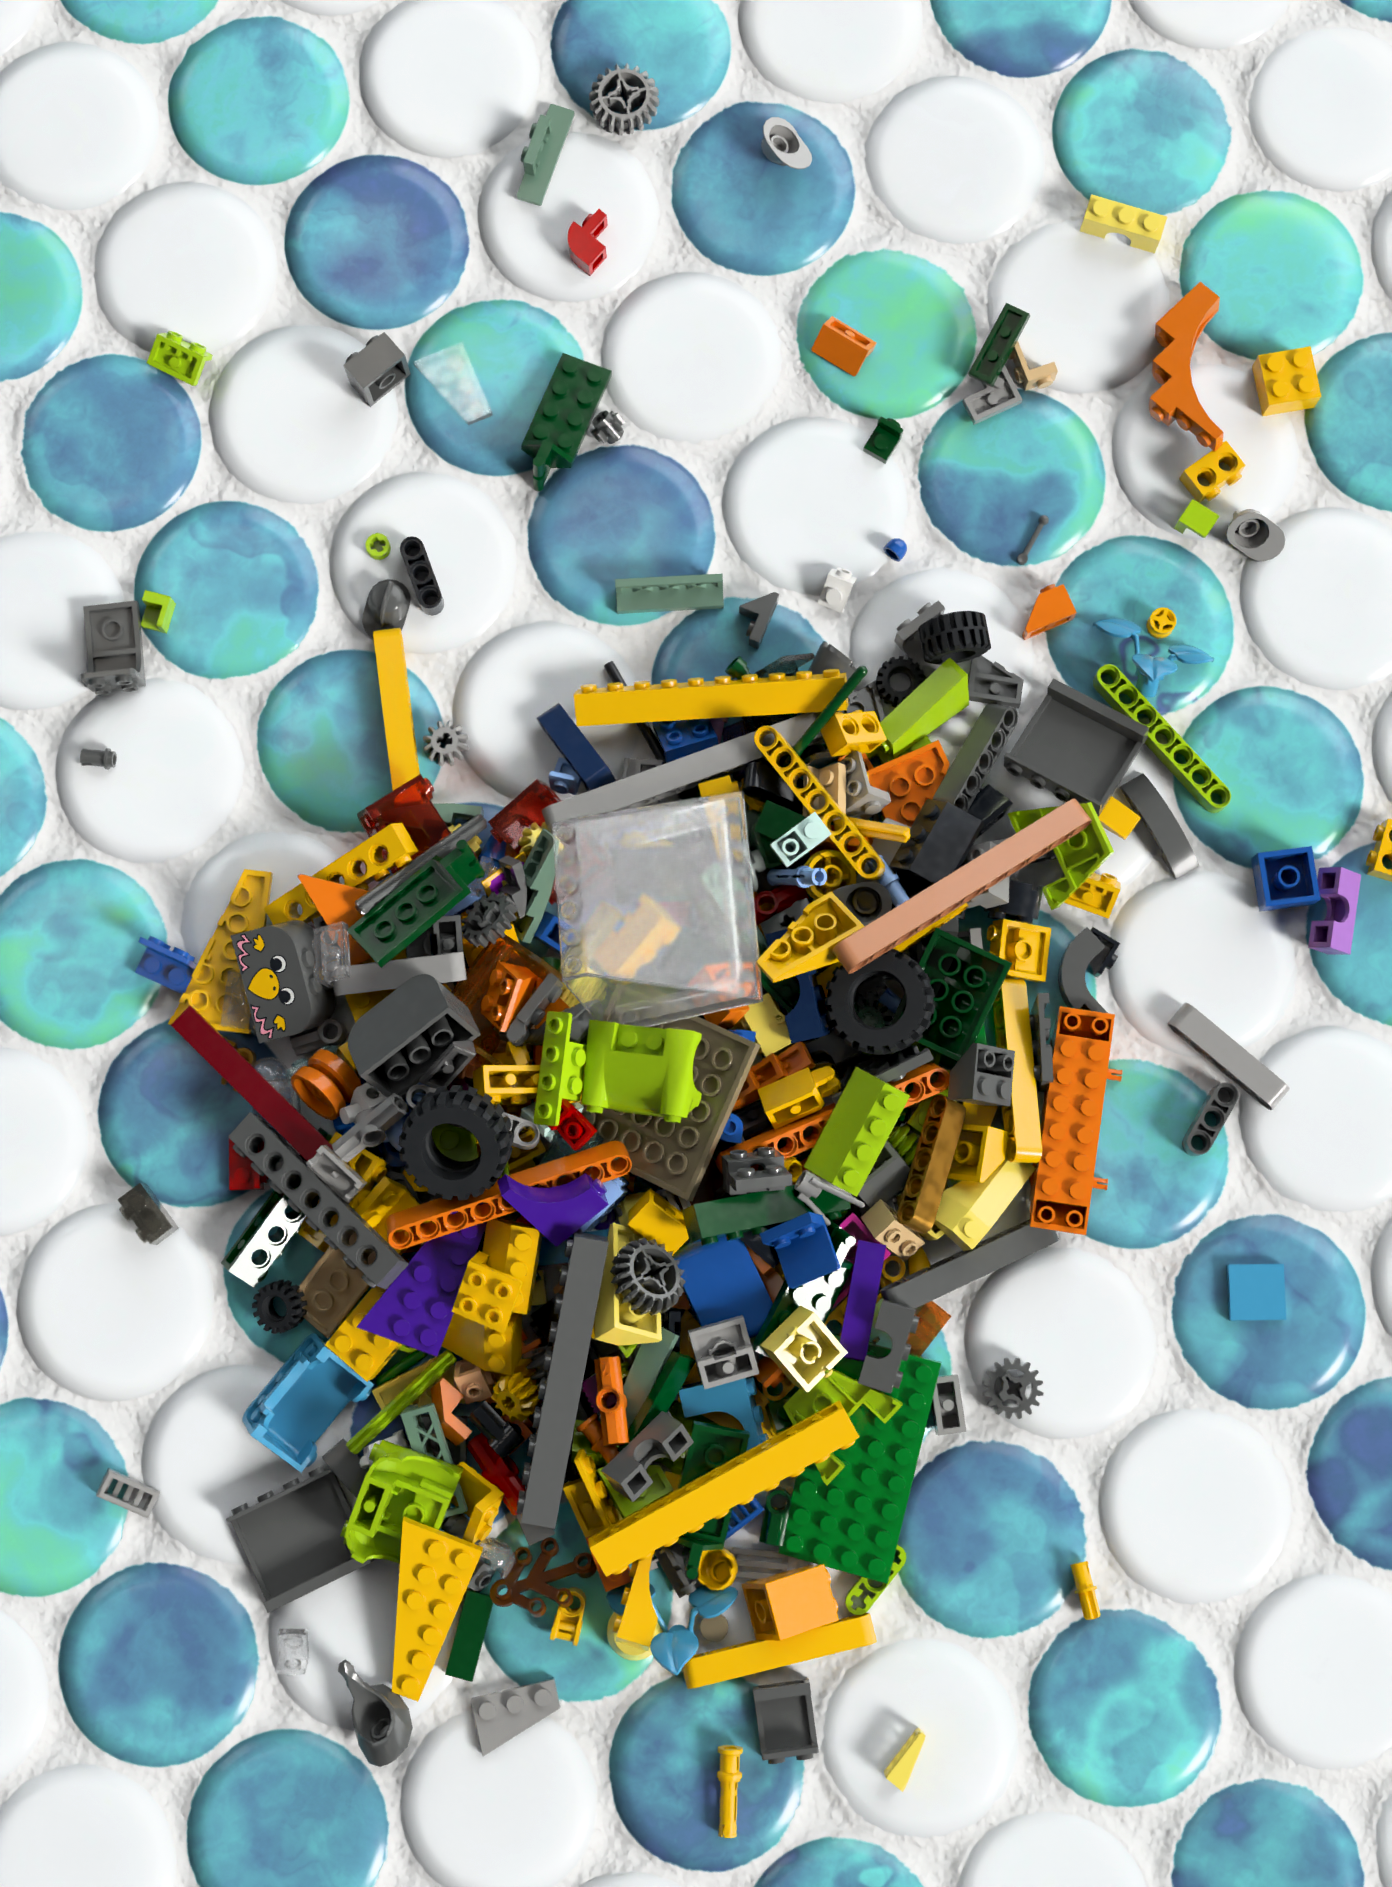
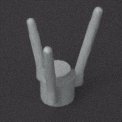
[794,1170,865,1226]

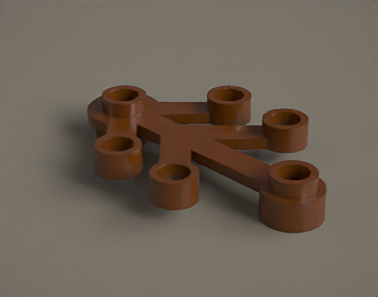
[490,1537,597,1618]

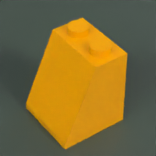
[741,1564,839,1641]

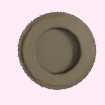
[700,1614,728,1642]

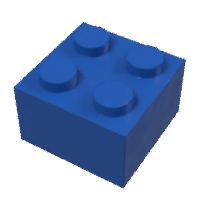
[1251,846,1321,912]

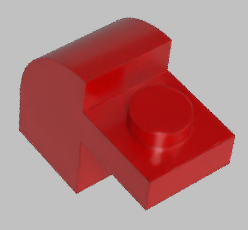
[568,209,608,276]

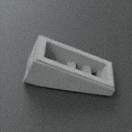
[96,1468,160,1518]

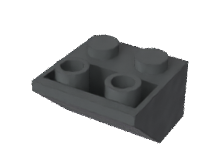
[948,1043,1015,1106]
[858,1139,910,1208]

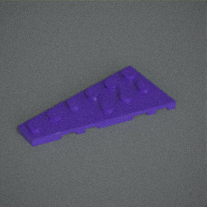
[357,1202,487,1357]

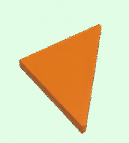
[297,874,370,965]

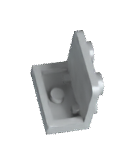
[894,600,945,679]
[831,750,891,823]

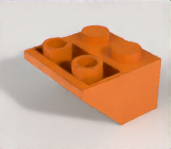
[481,961,537,1032]

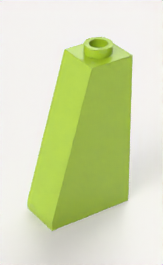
[878,658,969,759]

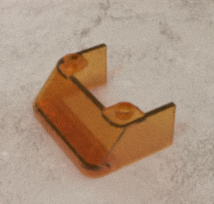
[451,934,570,1065]

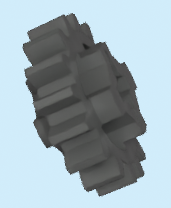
[461,892,518,948]
[982,1358,1044,1419]

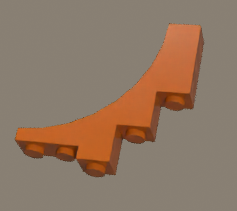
[1149,282,1224,452]

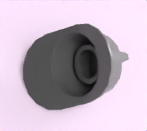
[362,579,411,639]
[832,881,892,926]

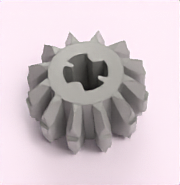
[423,720,469,766]

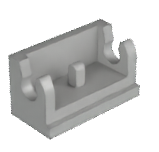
[306,1145,368,1204]

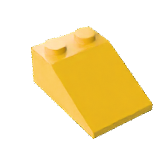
[442,1312,522,1375]

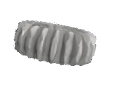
[589,63,659,136]

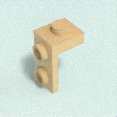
[1008,341,1058,391]

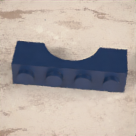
[765,929,831,1043]

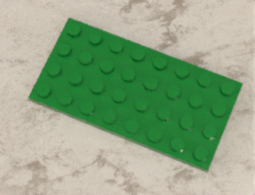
[778,1333,942,1584]

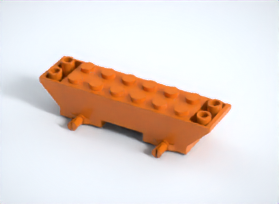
[1029,1006,1122,1235]

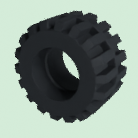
[918,611,991,665]

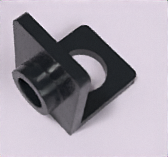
[1090,927,1120,978]

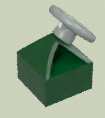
[731,800,807,892]

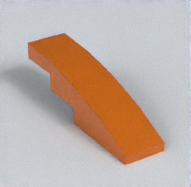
[732,1041,816,1112]

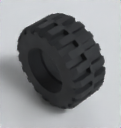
[825,949,935,1055]
[398,1085,514,1200]

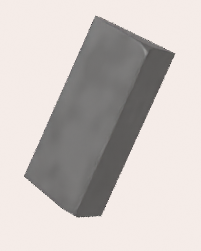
[419,1040,476,1089]

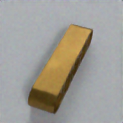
[897,1094,966,1234]

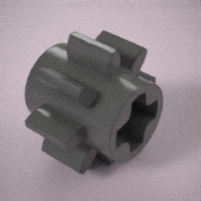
[591,411,625,444]

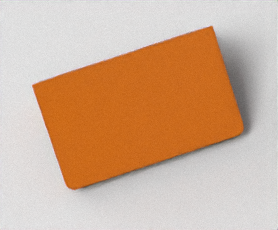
[811,316,877,376]

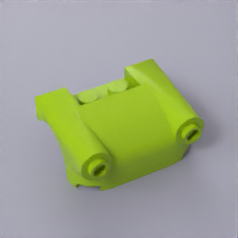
[581,1019,702,1123]
[340,1440,464,1564]

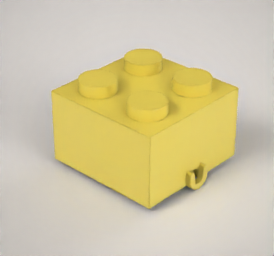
[740,992,797,1057]
[760,1305,848,1393]

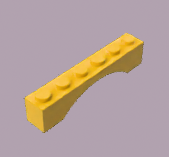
[612,1471,680,1651]

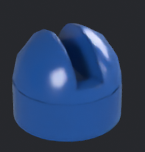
[883,538,907,562]

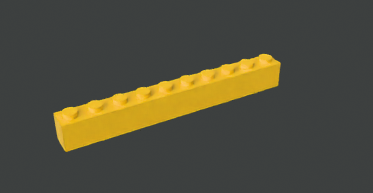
[573,669,848,726]
[588,1400,859,1577]

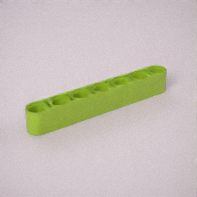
[1093,664,1231,813]

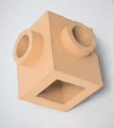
[454,1359,497,1404]

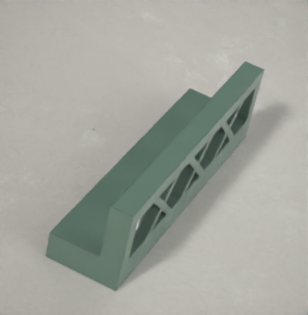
[615,573,724,614]
[400,1403,468,1518]

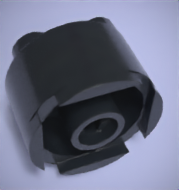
[984,880,1043,924]

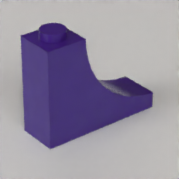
[497,1173,609,1247]

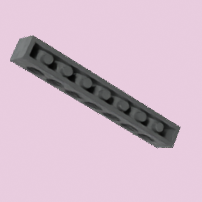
[228,1112,409,1289]

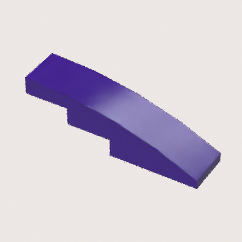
[840,1240,886,1362]

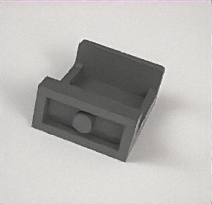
[753,1679,819,1764]

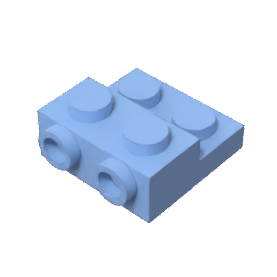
[580,1176,631,1232]

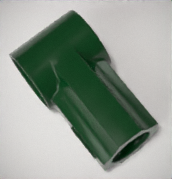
[759,1487,791,1546]

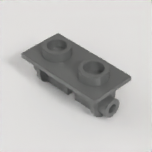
[654,1542,703,1598]

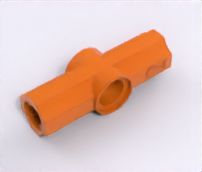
[594,1356,629,1447]

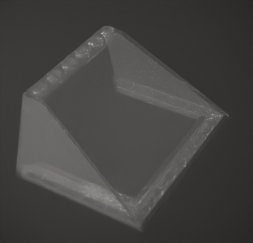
[552,791,763,1027]

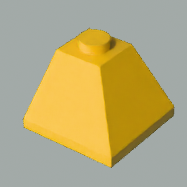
[947,1124,1009,1183]

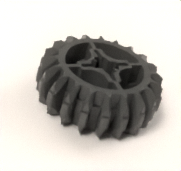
[610,1238,686,1316]

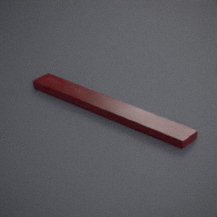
[171,1005,333,1161]

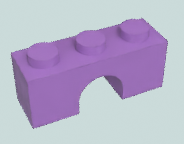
[1308,867,1361,955]

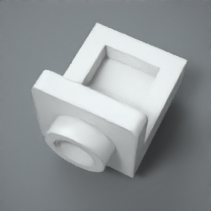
[818,568,857,613]

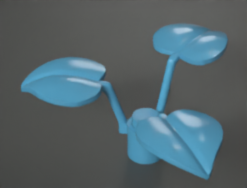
[1092,618,1214,697]
[606,1581,738,1676]

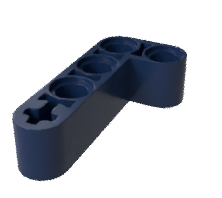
[536,703,616,792]

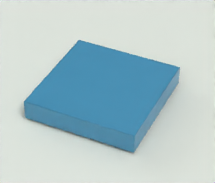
[1226,1264,1286,1321]

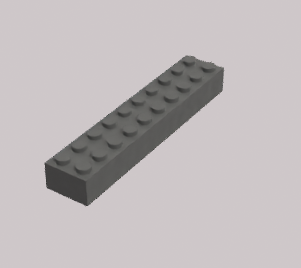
[516,1231,609,1529]

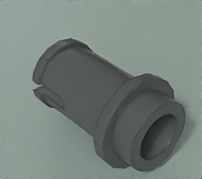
[80,748,117,770]

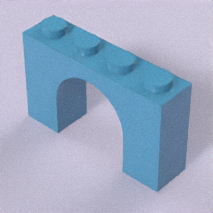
[679,1377,769,1451]

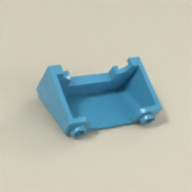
[242,1333,374,1472]

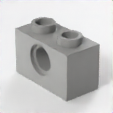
[931,1374,966,1436]

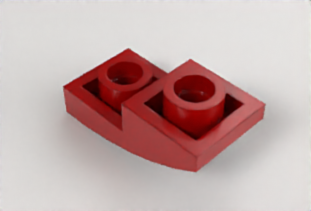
[534,1099,597,1151]

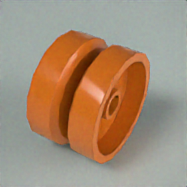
[291,1049,362,1120]

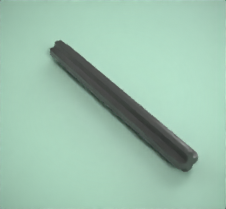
[354,814,487,915]

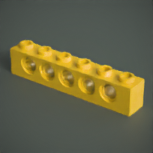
[264,823,418,925]

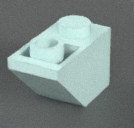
[770,812,831,868]

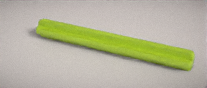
[346,1350,457,1455]

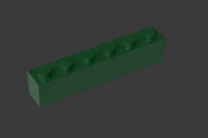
[682,1185,851,1246]

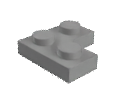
[962,365,1022,425]

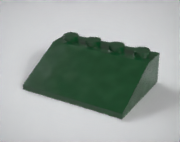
[889,928,1012,1061]

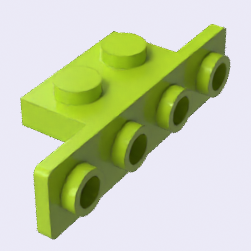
[533,1011,587,1126]

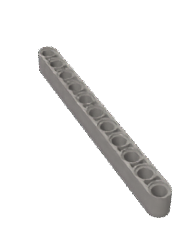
[541,712,824,837]

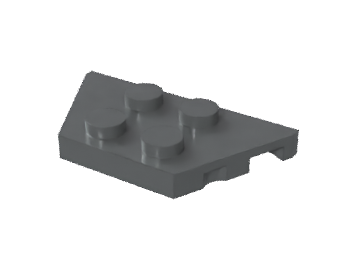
[832,1045,934,1105]

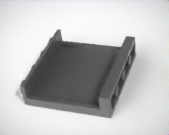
[1004,678,1149,817]
[226,1466,374,1613]

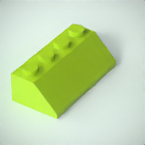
[803,1067,910,1197]

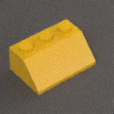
[482,1218,543,1315]

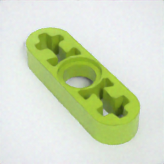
[845,1544,906,1615]

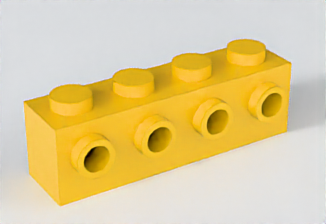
[473,1065,585,1104]

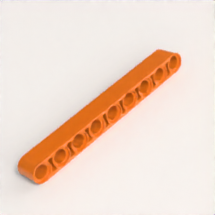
[715,1063,950,1173]
[385,1141,632,1249]

